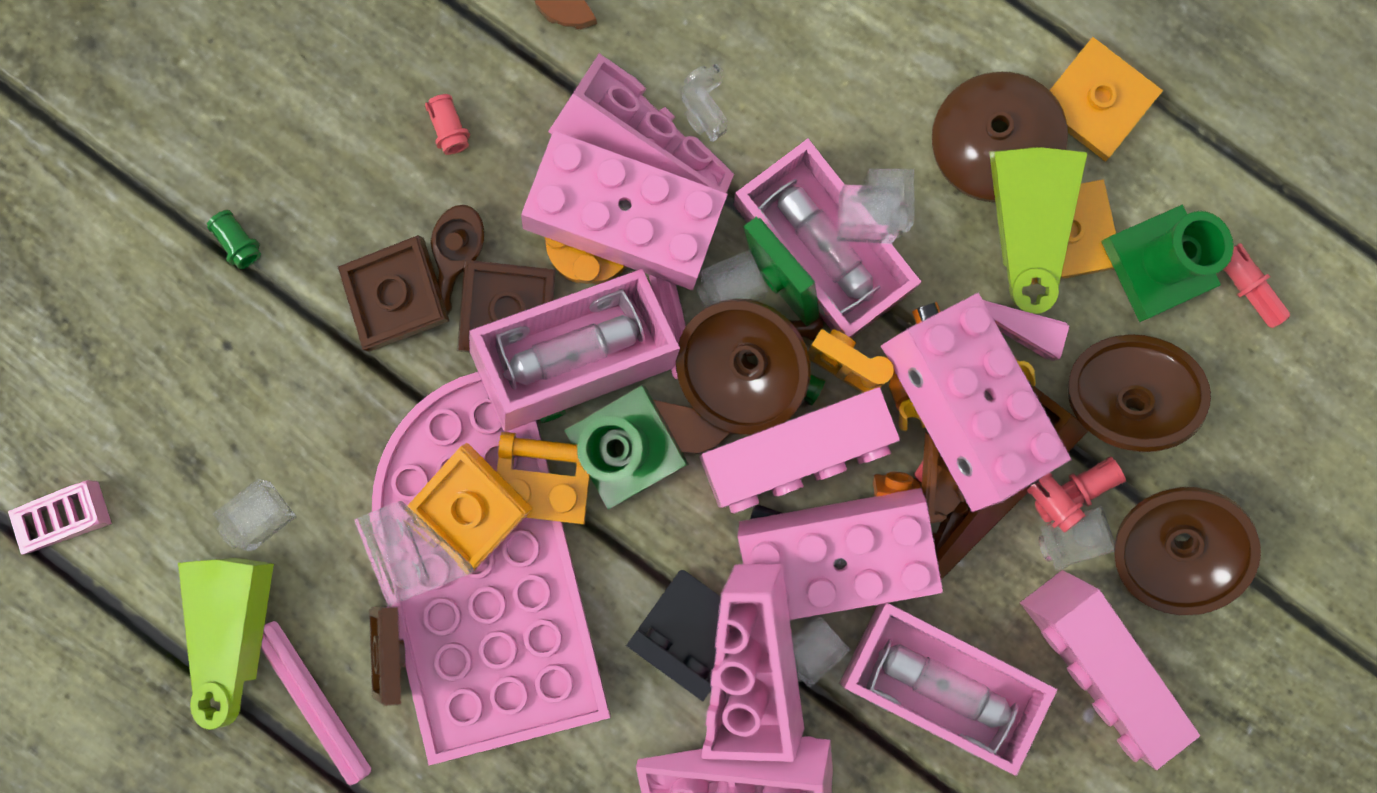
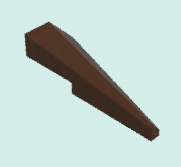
[932,381,1088,580]

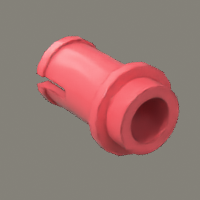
[425,94,470,155]
[1027,473,1086,533]

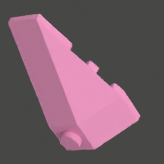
[548,53,734,193]
[636,736,833,793]

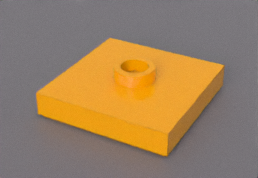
[1050,37,1163,162]
[1032,179,1116,285]
[405,443,533,574]

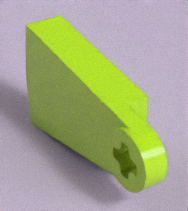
[989,147,1088,314]
[178,558,274,730]

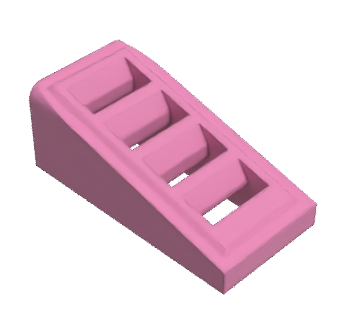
[983,300,1069,361]
[8,480,112,555]

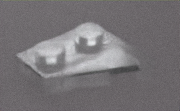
[354,501,474,607]

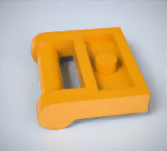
[808,329,894,393]
[496,431,590,525]

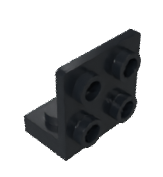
[626,570,721,702]

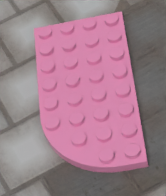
[372,372,611,766]

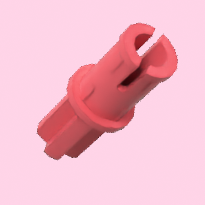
[1223,243,1290,328]
[1035,456,1126,522]

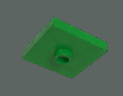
[744,216,820,326]

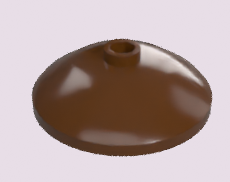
[932,71,1068,203]
[676,299,811,435]
[1068,335,1211,452]
[1114,487,1261,615]

